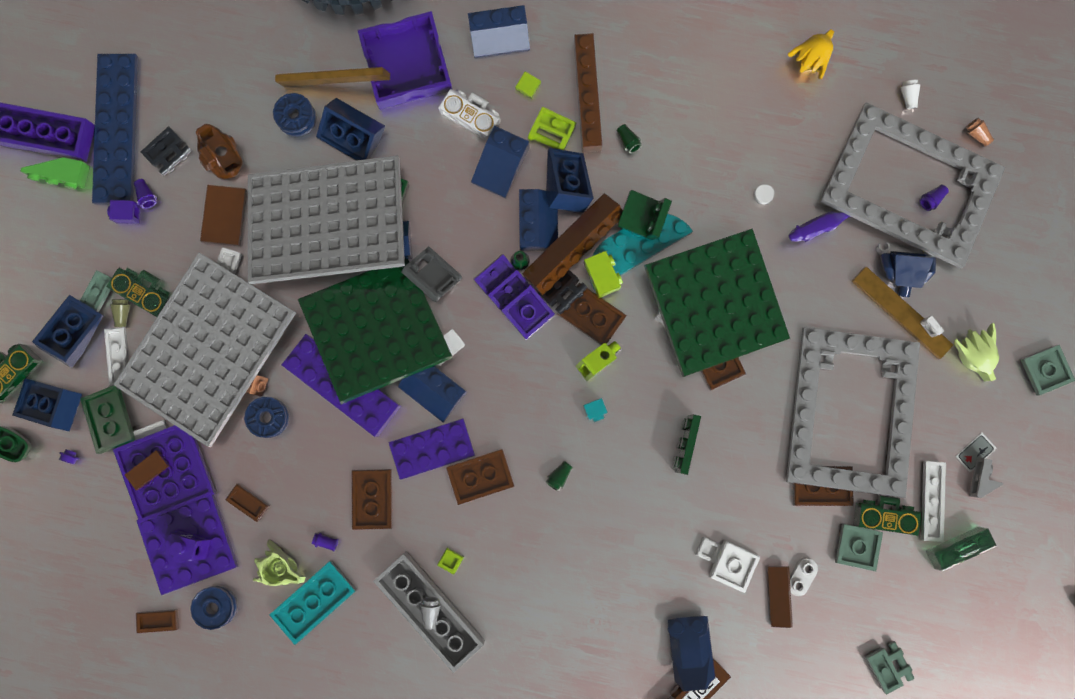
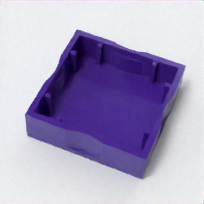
[357,11,452,110]

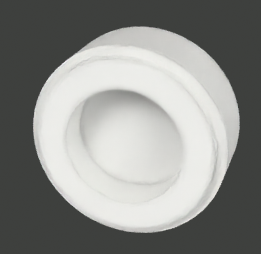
[754,184,775,205]

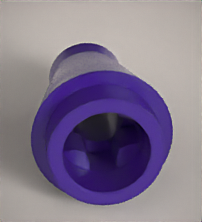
[134,179,157,209]
[920,184,949,211]

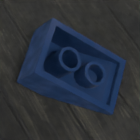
[471,126,530,198]
[546,148,594,213]
[32,295,103,368]
[12,378,82,432]

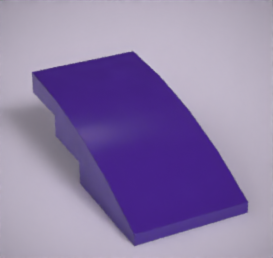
[473,254,555,339]

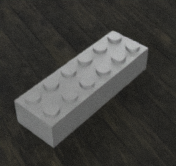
[373,552,485,673]

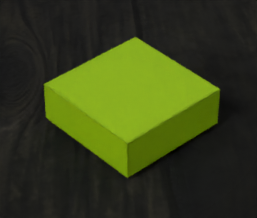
[515,72,541,99]
[437,547,464,575]

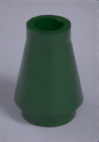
[616,124,642,154]
[510,251,530,270]
[546,461,573,491]

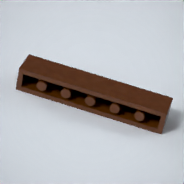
[574,33,602,153]
[522,193,623,295]

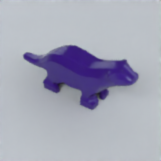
[788,212,850,242]

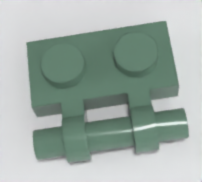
[865,641,914,695]

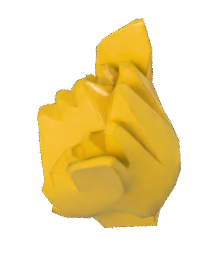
[787,29,834,79]

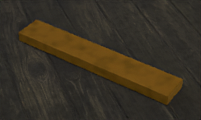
[275,67,390,87]
[852,267,954,359]

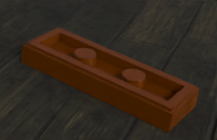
[768,566,793,628]

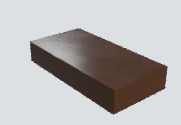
[125,450,170,491]
[225,483,270,522]
[136,609,179,633]

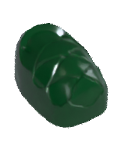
[0,426,32,462]

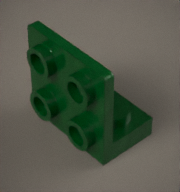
[618,190,672,240]

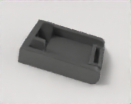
[402,246,462,302]

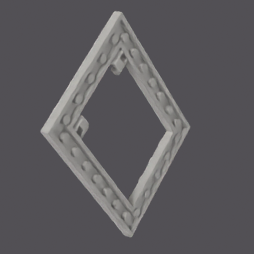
[820,102,1006,268]
[786,327,920,498]

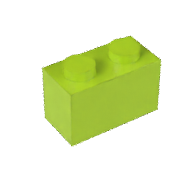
[584,251,623,298]

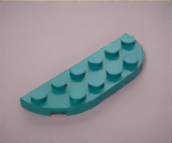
[589,214,693,291]

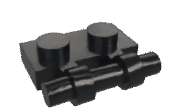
[140,126,192,176]
[538,270,588,315]

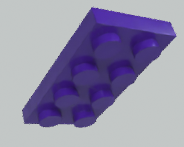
[388,419,475,480]

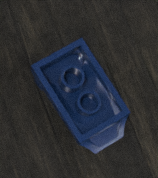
[668,616,716,692]

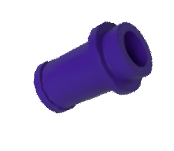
[312,532,339,551]

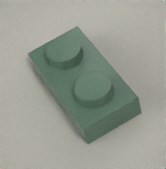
[80,270,116,312]

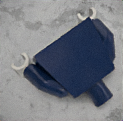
[876,243,936,297]

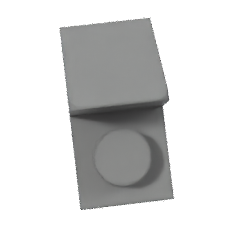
[969,458,1003,498]

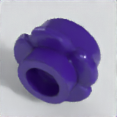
[59,449,79,465]

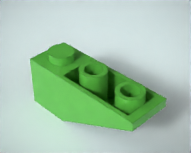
[20,157,90,189]

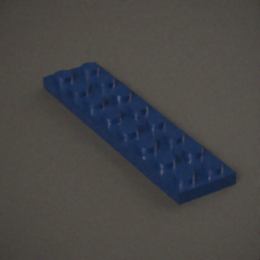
[92,54,138,204]

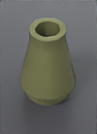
[110,299,131,327]

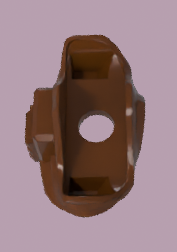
[196,124,243,179]

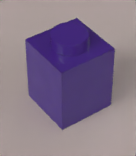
[107,200,140,224]

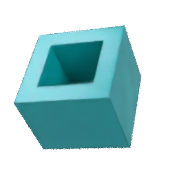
[583,398,608,422]

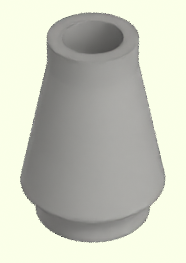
[420,597,441,629]

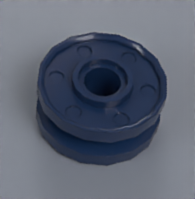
[273,93,317,137]
[244,397,289,438]
[190,585,237,630]

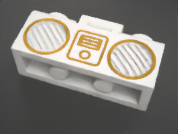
[439,89,501,140]

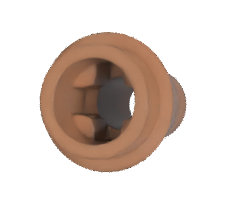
[966,118,994,147]

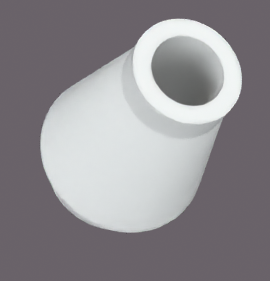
[900,80,920,109]

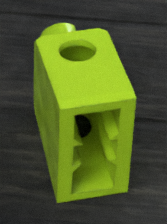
[575,341,621,381]

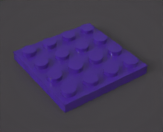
[113,425,216,523]
[136,495,238,595]

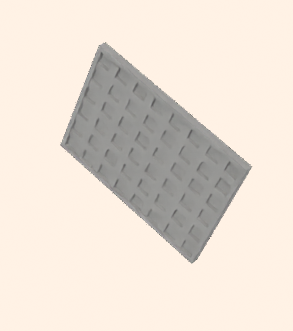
[248,155,405,284]
[114,253,296,447]

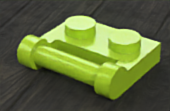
[527,107,577,150]

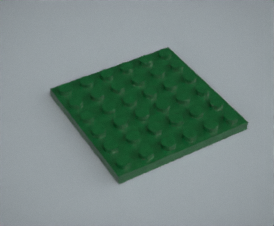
[644,228,790,377]
[298,258,452,404]

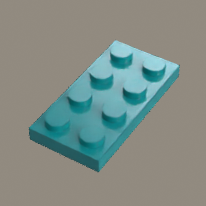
[269,561,357,645]

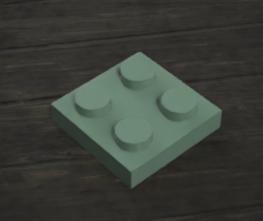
[1021,345,1075,396]
[835,524,883,571]

